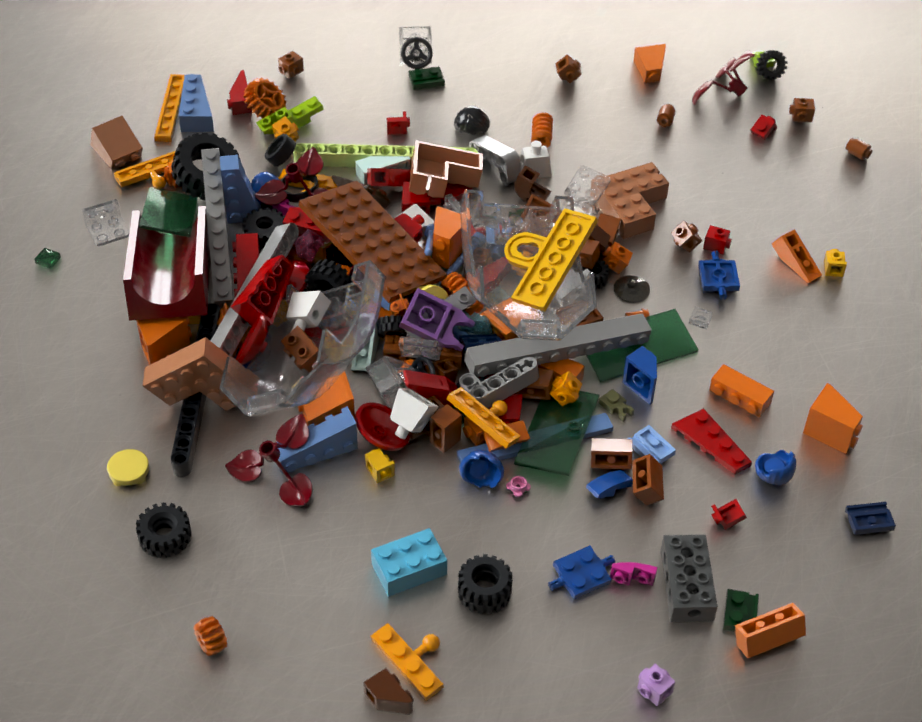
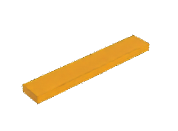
[154,74,185,142]

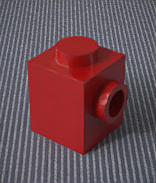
[703,225,732,255]

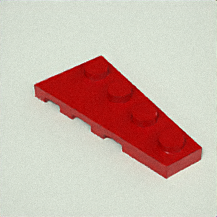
[671,408,752,475]

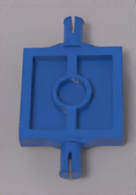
[698,251,740,300]
[548,545,615,599]

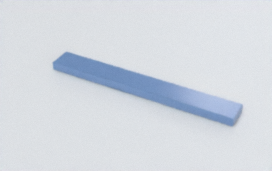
[457,413,613,463]

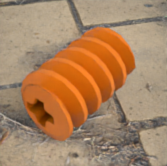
[531,112,553,147]

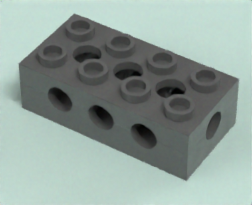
[661,535,718,622]

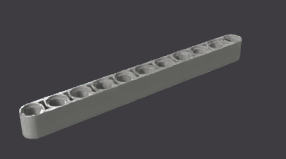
[211,222,299,357]

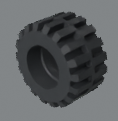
[458,554,513,614]

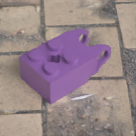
[399,288,475,351]

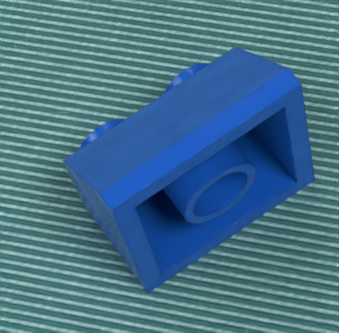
[622,346,657,405]

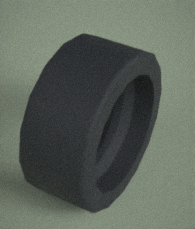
[265,134,296,167]

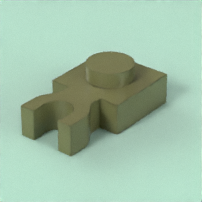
[598,389,635,422]

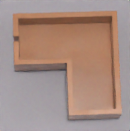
[409,141,483,198]
[590,162,669,239]
[143,337,258,411]

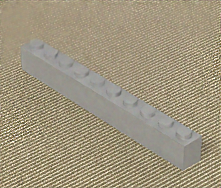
[201,148,234,309]
[464,313,652,377]

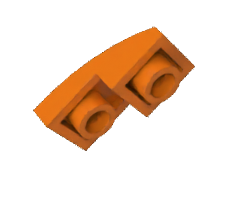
[483,420,530,452]

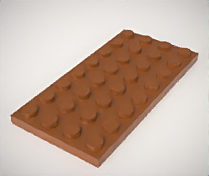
[298,180,447,303]

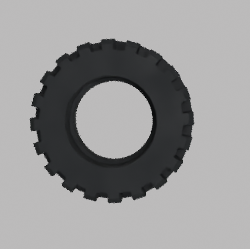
[171,132,241,200]

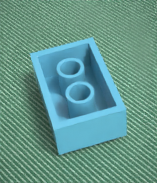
[371,528,447,597]

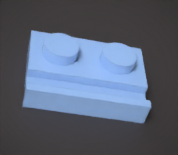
[627,425,676,464]

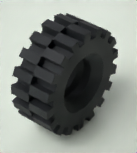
[242,207,285,250]
[305,259,355,307]
[136,502,192,558]

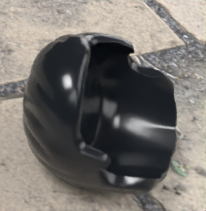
[454,105,490,135]

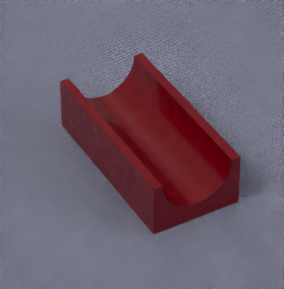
[123,206,210,321]

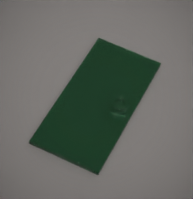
[139,187,198,237]
[586,309,699,382]
[514,391,600,476]

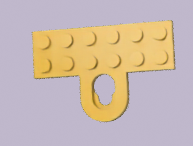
[504,208,598,312]

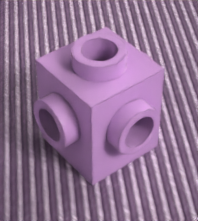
[637,664,675,706]

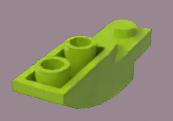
[256,96,324,134]

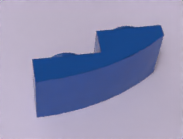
[586,470,633,499]

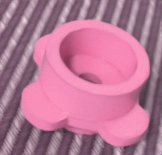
[506,476,531,497]

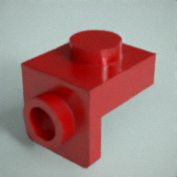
[387,111,410,135]
[750,114,777,140]
[711,499,747,530]

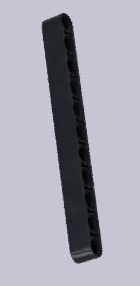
[171,303,220,477]

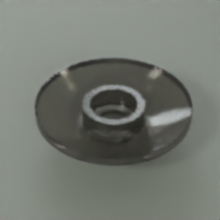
[614,275,650,303]

